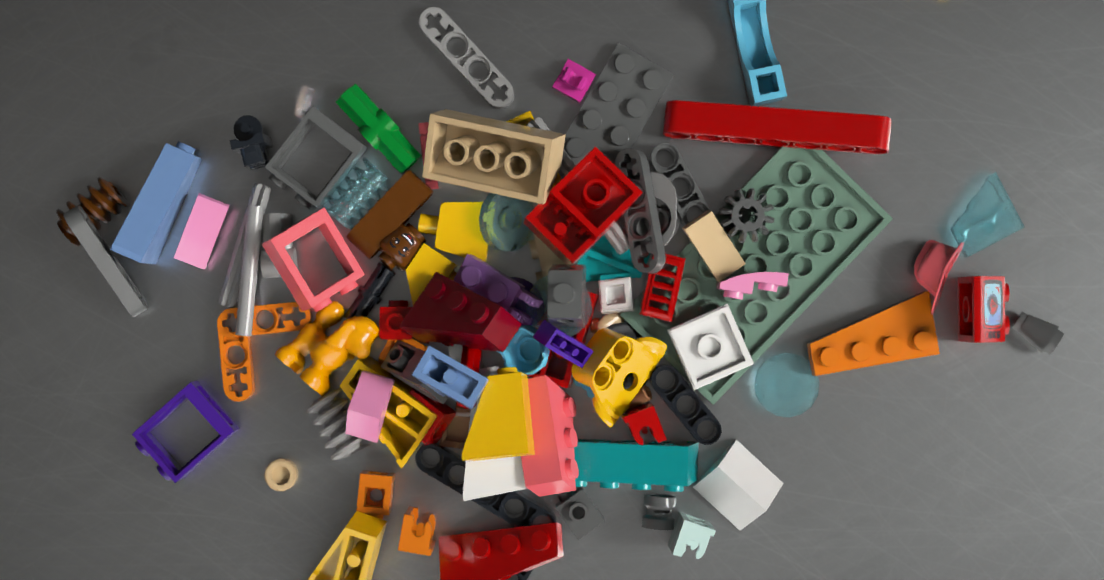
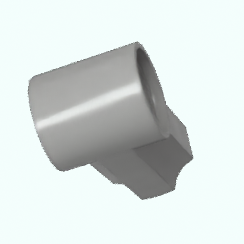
[260,213,298,278]

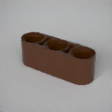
[346,169,434,260]

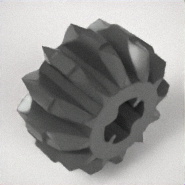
[718,188,774,243]

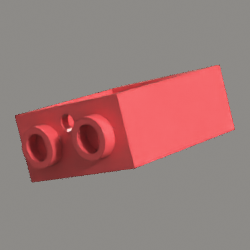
[262,207,365,312]

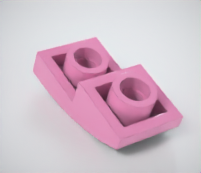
[174,193,230,270]
[716,272,789,300]

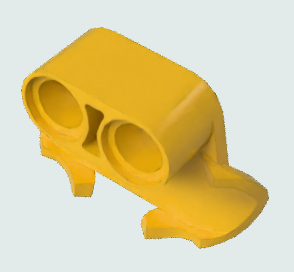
[572,328,667,428]

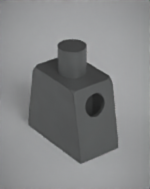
[547,264,586,328]

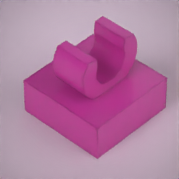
[552,59,596,104]

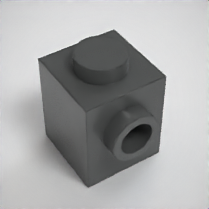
[555,487,605,540]

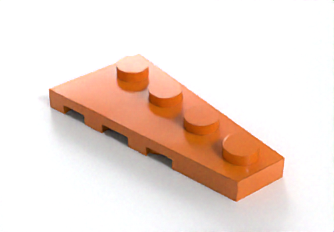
[807,291,940,376]

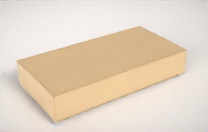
[682,210,745,282]

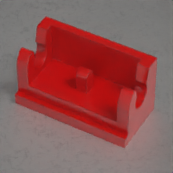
[621,402,667,445]

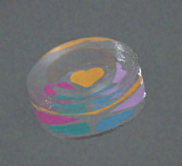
[294,85,315,119]

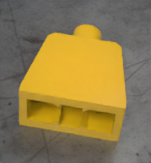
[418,202,495,262]

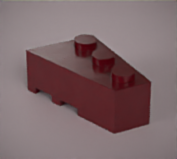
[400,272,522,352]

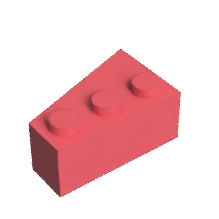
[521,375,579,497]

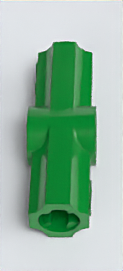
[336,84,422,174]

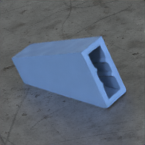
[110,141,202,264]

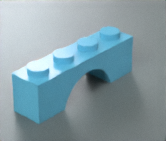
[727,0,787,106]

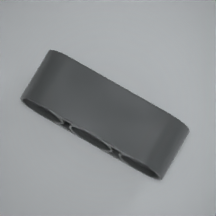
[649,143,710,226]

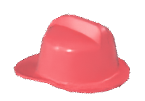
[914,240,964,315]

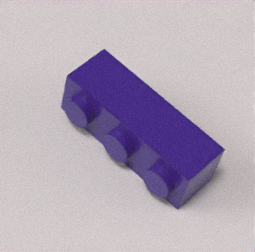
[533,320,593,368]

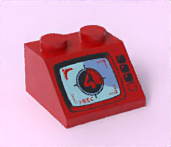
[958,276,1010,343]

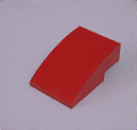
[524,146,643,264]

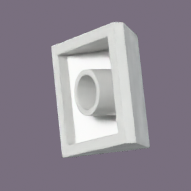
[692,439,784,530]

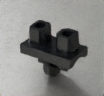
[229,115,274,170]

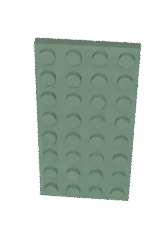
[620,147,893,405]

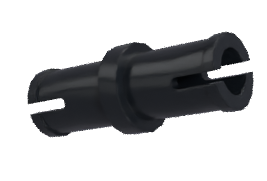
[343,262,396,319]

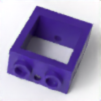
[132,381,240,483]

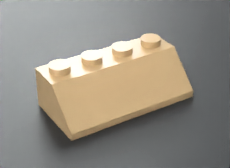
[422,109,566,205]

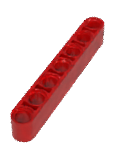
[663,100,892,154]

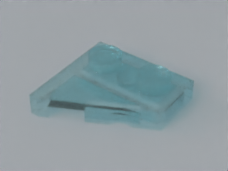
[950,172,1025,257]

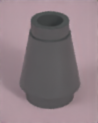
[1012,311,1064,355]

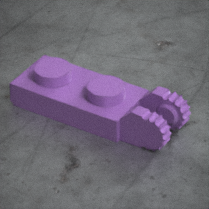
[453,254,543,325]

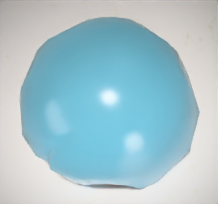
[497,325,550,375]

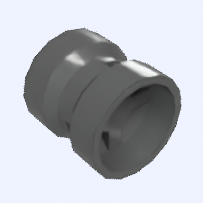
[642,493,676,530]

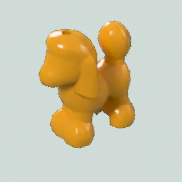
[274,301,379,396]

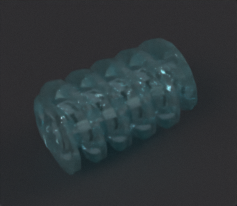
[321,157,390,230]

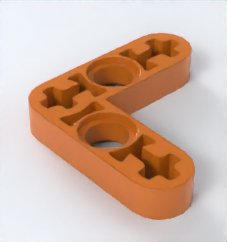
[217,302,313,402]

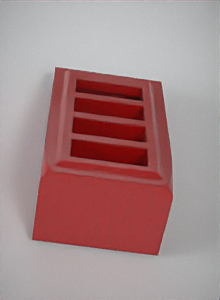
[639,254,686,322]

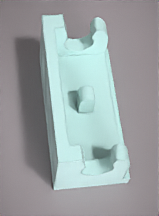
[668,511,716,559]

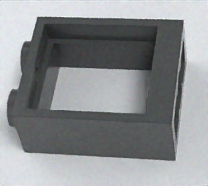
[265,106,368,210]

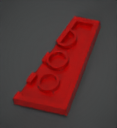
[438,523,564,580]

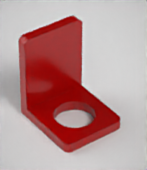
[409,388,457,445]

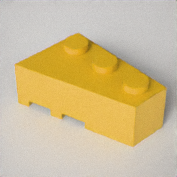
[340,356,438,469]
[307,511,387,580]

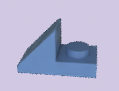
[412,346,489,410]

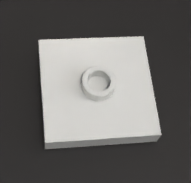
[667,304,754,390]

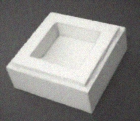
[598,277,635,315]

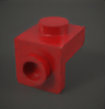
[379,300,413,340]

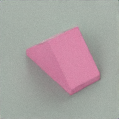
[345,370,395,443]

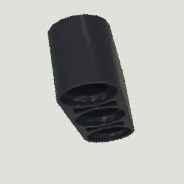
[649,364,722,445]

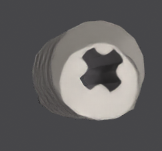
[307,387,370,460]

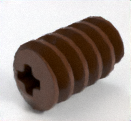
[56,177,130,246]

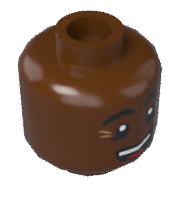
[378,223,426,271]

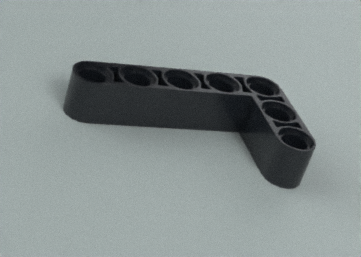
[415,442,557,580]

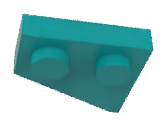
[576,235,651,282]

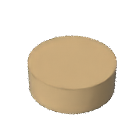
[264,458,298,491]

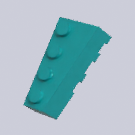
[574,439,699,492]

